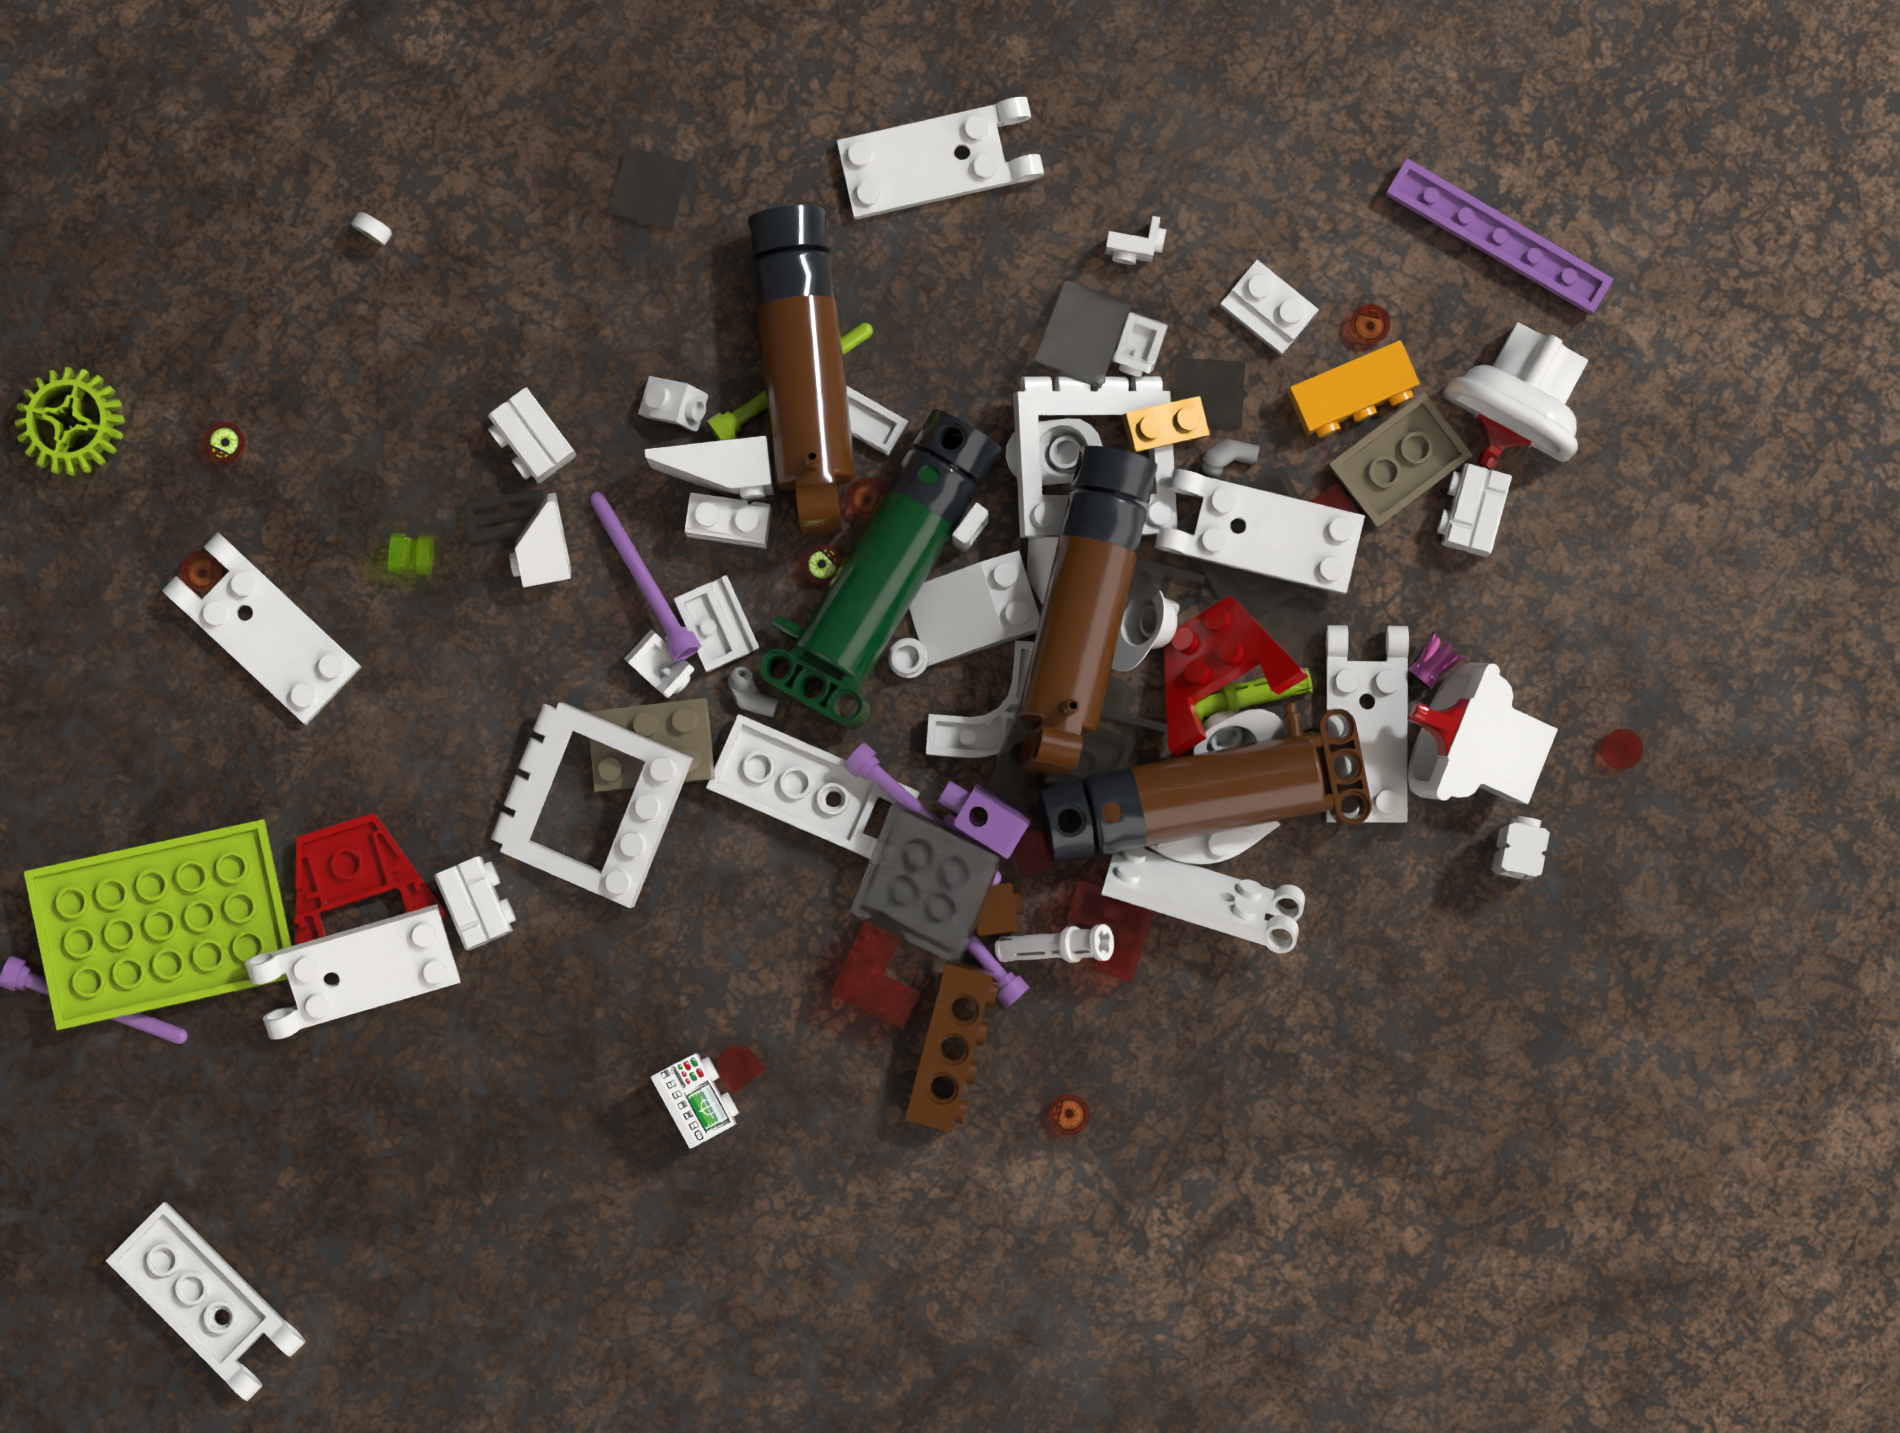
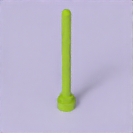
[706,323,873,441]

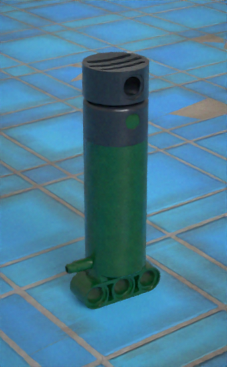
[759,409,1002,730]

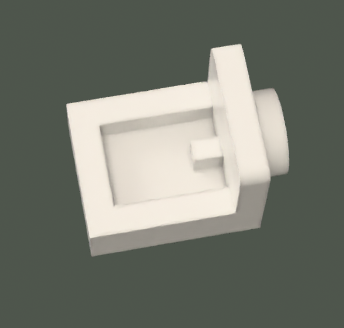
[1105,216,1166,265]
[1112,312,1168,377]
[638,376,708,432]
[624,630,694,698]

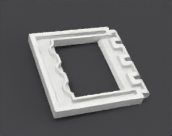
[1013,376,1177,538]
[491,702,693,908]

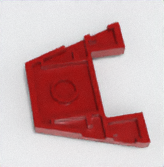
[1164,595,1308,757]
[294,813,448,945]

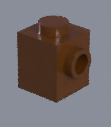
[971,876,1024,937]

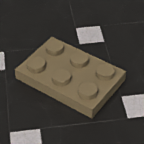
[1328,392,1473,529]
[587,698,715,792]

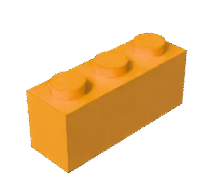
[1288,340,1420,438]

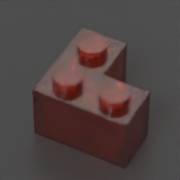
[1065,880,1154,983]
[830,921,921,1029]

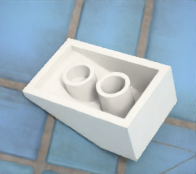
[645,436,774,504]
[909,550,1040,667]

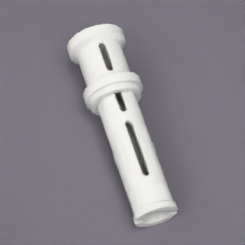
[995,924,1114,963]

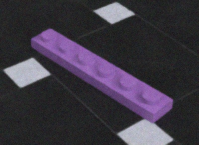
[1385,158,1614,316]

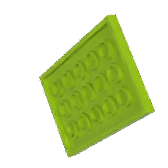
[24,819,292,1030]

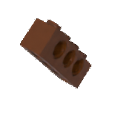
[905,959,999,1133]

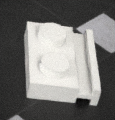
[1220,260,1319,356]
[674,575,760,673]

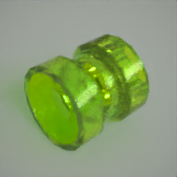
[388,533,434,576]

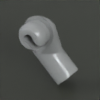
[1202,439,1260,477]
[728,666,778,717]

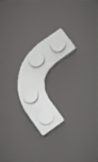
[926,640,1034,759]
[1148,821,1280,865]

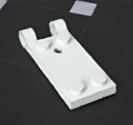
[837,97,1045,220]
[1154,469,1365,595]
[162,532,361,725]
[1325,625,1409,823]
[706,714,920,867]
[1101,847,1305,953]
[245,904,461,1040]
[106,1202,306,1401]

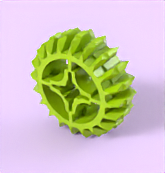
[14,367,125,476]

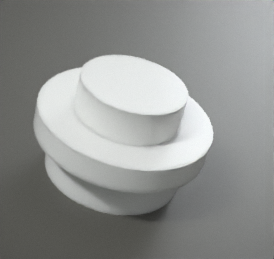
[888,638,929,678]

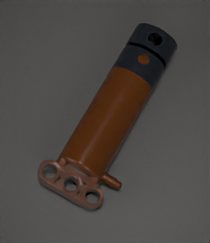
[747,205,856,537]
[1018,445,1158,778]
[1037,702,1372,865]

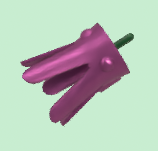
[1408,630,1466,690]

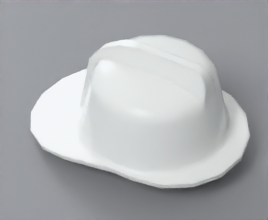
[1006,418,1102,486]
[1111,582,1180,672]
[1193,709,1285,755]

